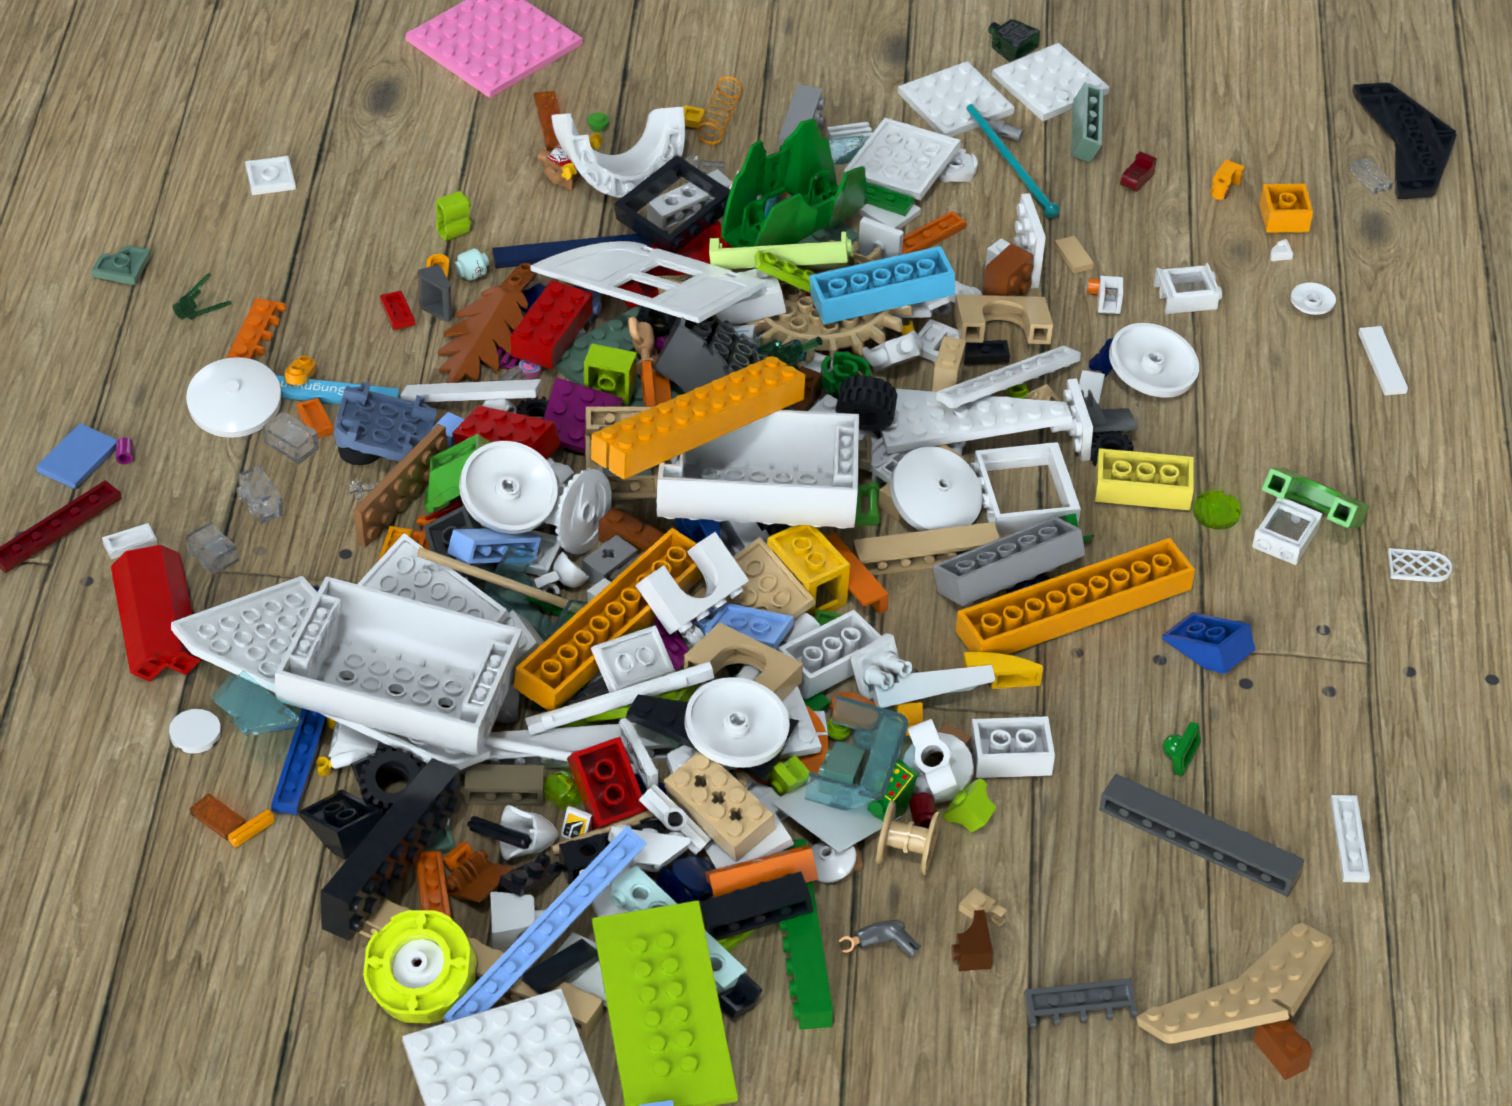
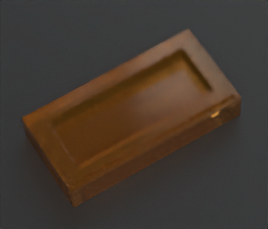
[190,793,246,841]

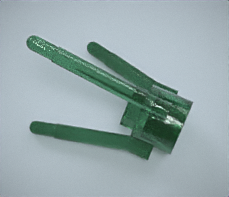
[172,273,232,320]

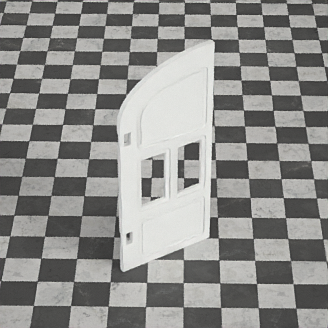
[530,241,767,323]

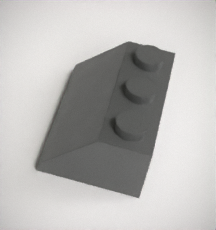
[423,506,496,586]

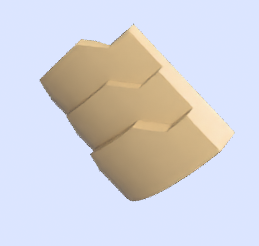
[585,407,659,500]

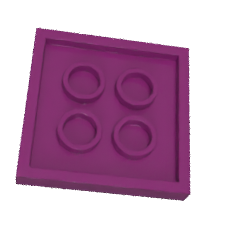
[543,377,623,454]

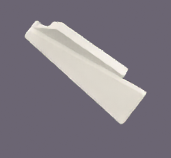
[872,665,995,708]

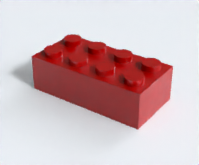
[510,280,593,370]
[452,405,561,460]

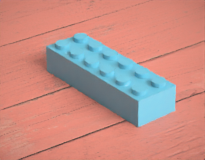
[809,246,955,324]

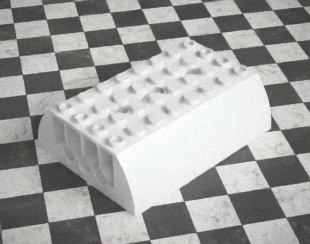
[657,410,859,529]
[275,576,522,757]

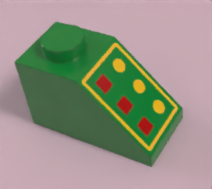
[867,759,919,821]

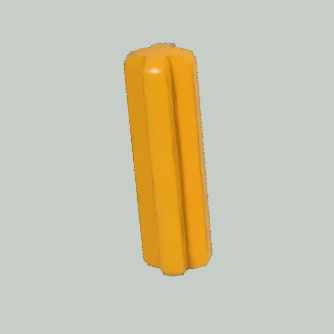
[228,809,275,847]

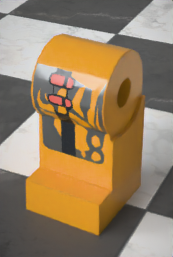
[1210,159,1245,200]

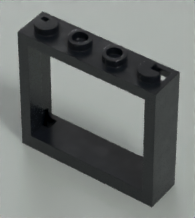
[614,155,730,254]

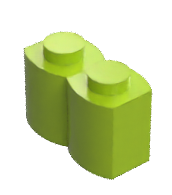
[435,191,472,242]

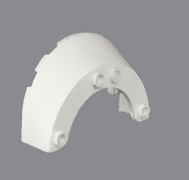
[551,107,685,198]

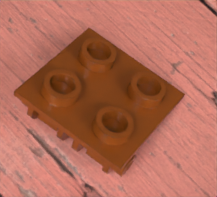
[445,849,515,902]

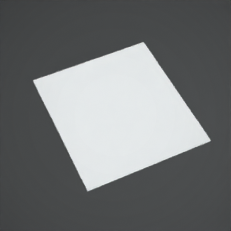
[771,777,901,853]

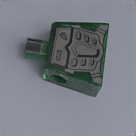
[988,19,1040,62]

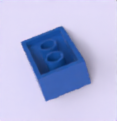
[1162,612,1255,674]

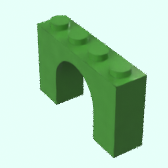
[1262,468,1370,528]

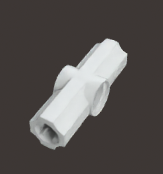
[639,783,711,855]

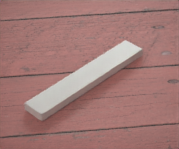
[400,379,542,402]

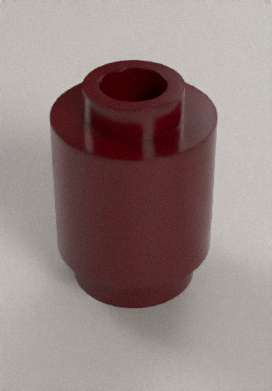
[909,792,937,829]

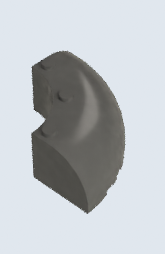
[654,316,795,411]

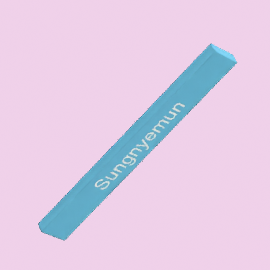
[276,375,400,405]

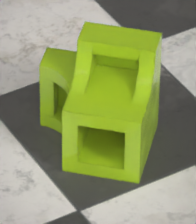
[767,755,812,796]
[942,778,997,833]

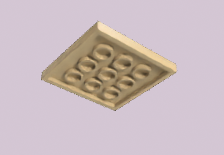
[686,537,816,620]

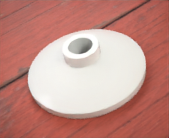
[1291,283,1336,315]
[812,840,857,883]

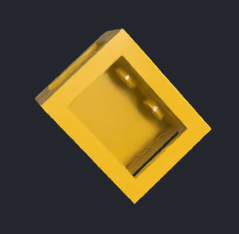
[767,525,850,618]

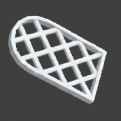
[1387,548,1452,582]

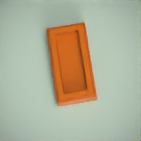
[296,398,334,440]

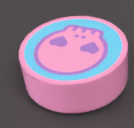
[519,360,542,379]

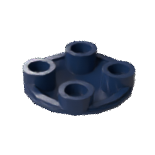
[670,855,716,897]

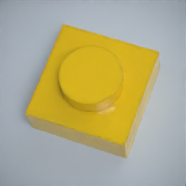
[683,105,705,129]

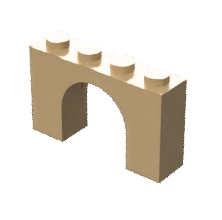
[954,295,1053,344]
[684,622,803,701]

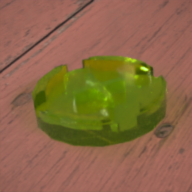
[1193,490,1241,530]

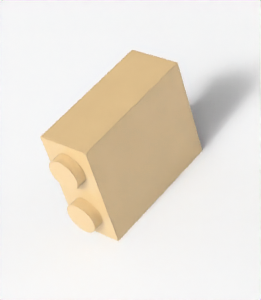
[932,336,966,392]

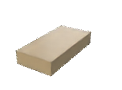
[1054,236,1094,274]

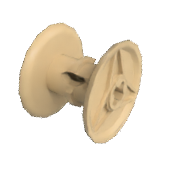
[876,800,941,875]

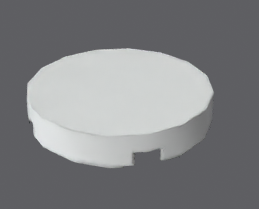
[169,709,221,753]

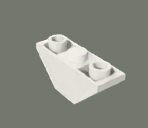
[608,825,691,872]

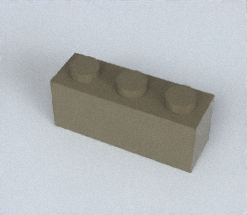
[464,764,544,806]

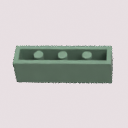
[1071,82,1104,163]

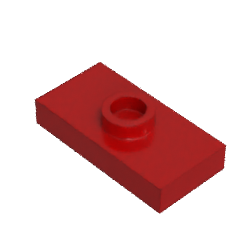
[380,290,415,330]

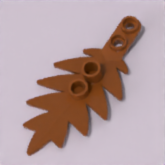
[438,263,537,383]

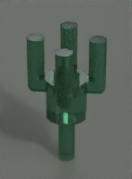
[758,336,823,370]

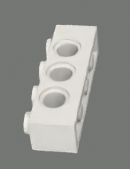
[647,169,732,231]

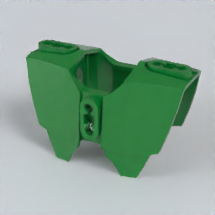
[721,118,866,248]

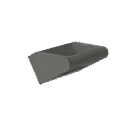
[418,264,452,322]

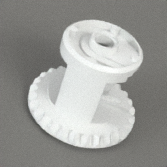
[535,468,612,555]

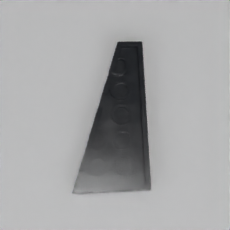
[626,694,799,781]

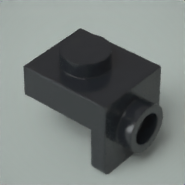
[718,973,762,1019]

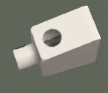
[490,892,545,949]

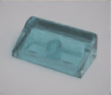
[828,135,864,165]

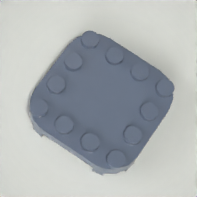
[333,382,436,461]

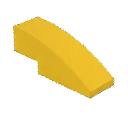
[962,652,1043,689]

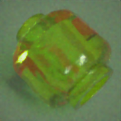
[543,771,582,809]

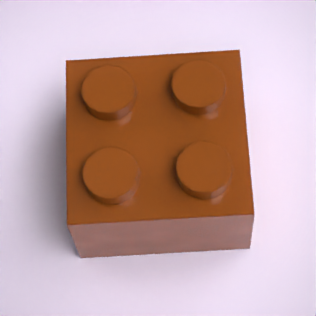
[982,243,1034,296]

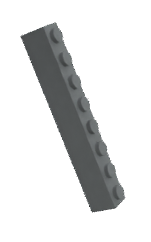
[1099,774,1305,897]

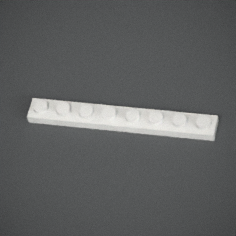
[936,345,1081,408]

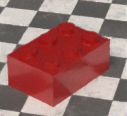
[567,736,648,830]

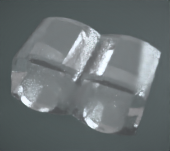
[185,522,239,574]

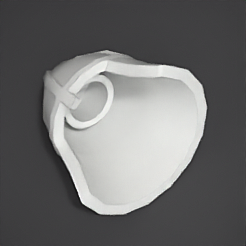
[500,805,558,860]

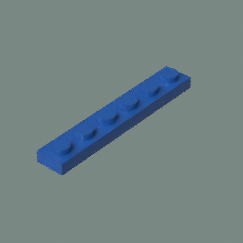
[271,708,327,815]

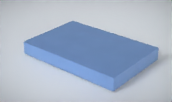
[36,423,117,489]

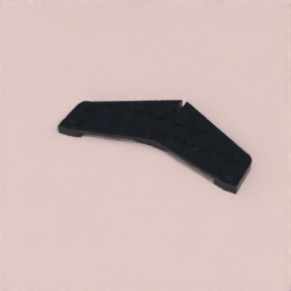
[1352,82,1457,199]

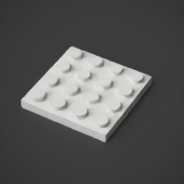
[992,43,1110,121]
[897,61,1015,137]
[844,118,961,200]

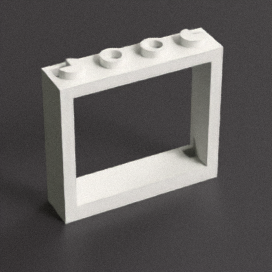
[971,442,1081,534]

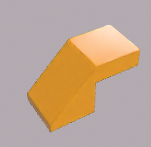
[894,701,923,736]

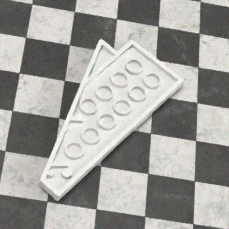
[879,389,1072,454]

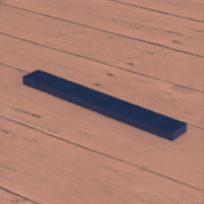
[492,230,669,268]

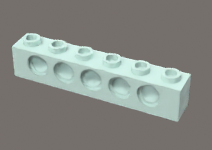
[611,865,747,994]

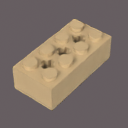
[664,752,776,862]

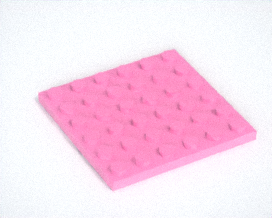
[406,0,583,98]

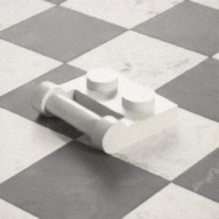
[918,319,960,364]

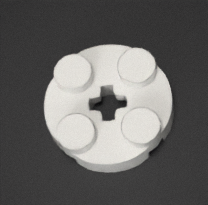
[939,148,978,182]

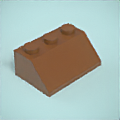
[598,507,668,558]

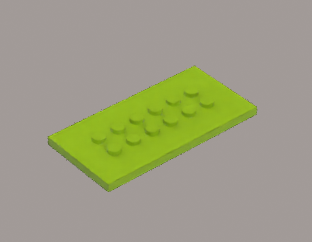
[592,901,738,1106]

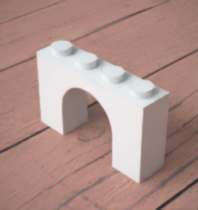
[635,532,749,635]

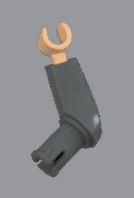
[839,920,921,958]

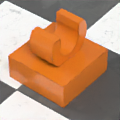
[443,842,473,872]

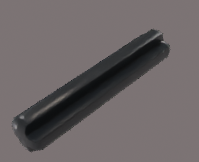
[467,816,532,849]

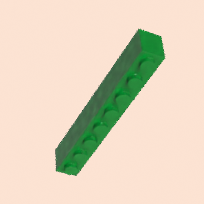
[779,839,833,1030]

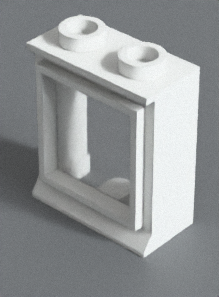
[1154,263,1222,314]
[1252,497,1323,565]

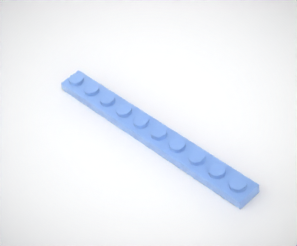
[443,826,647,1023]

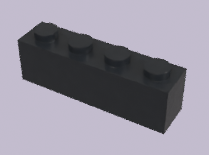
[699,871,813,941]

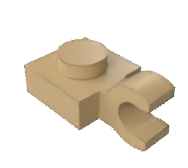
[959,888,1007,928]

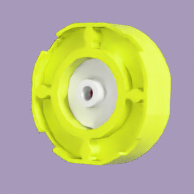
[363,910,477,1023]

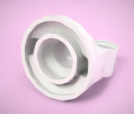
[903,718,974,803]

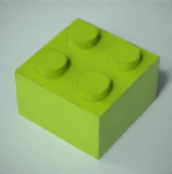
[584,344,637,405]

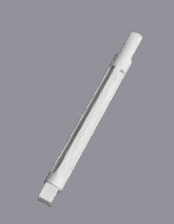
[525,661,715,735]

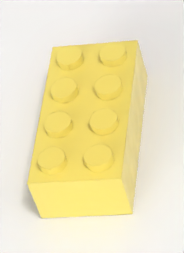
[1095,448,1194,510]

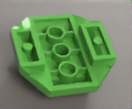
[424,434,492,514]

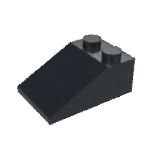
[298,789,383,860]

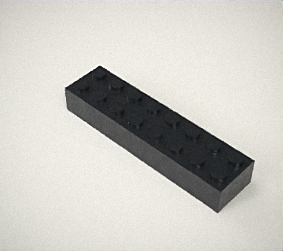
[320,758,462,941]

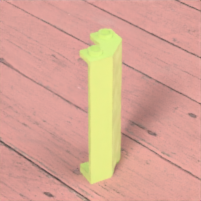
[709,232,853,273]

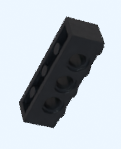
[559,820,665,885]

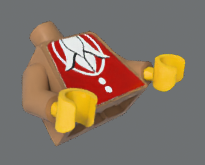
[537,133,603,190]

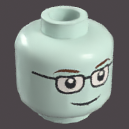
[454,248,490,281]

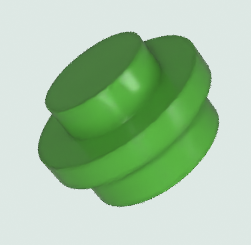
[588,112,609,132]

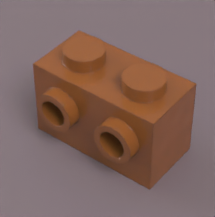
[1253,1019,1313,1080]

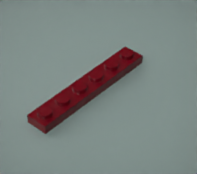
[0,480,122,573]

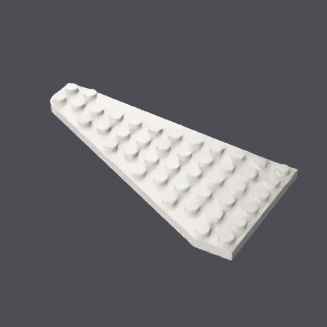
[171,576,490,770]

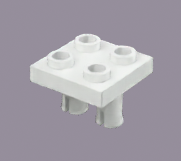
[850,633,912,700]

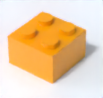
[1259,184,1313,233]

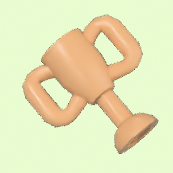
[628,316,658,375]

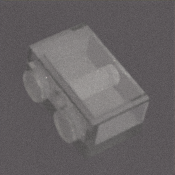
[263,411,319,464]

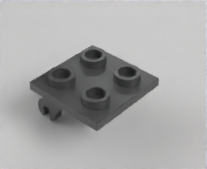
[1081,390,1138,434]

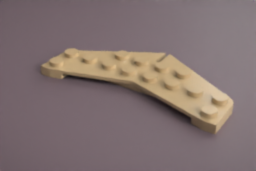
[1136,922,1333,1043]

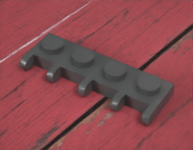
[1024,978,1137,1028]

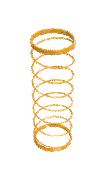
[697,76,743,145]

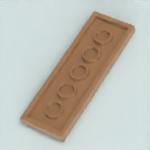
[353,424,448,548]

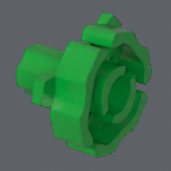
[821,352,871,399]

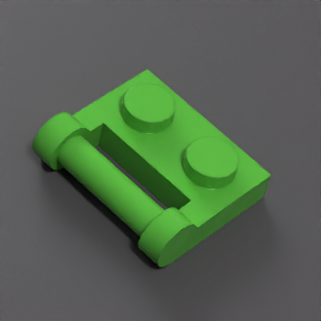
[855,482,880,526]

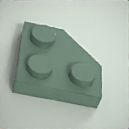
[91,245,151,285]

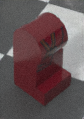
[1120,151,1157,192]

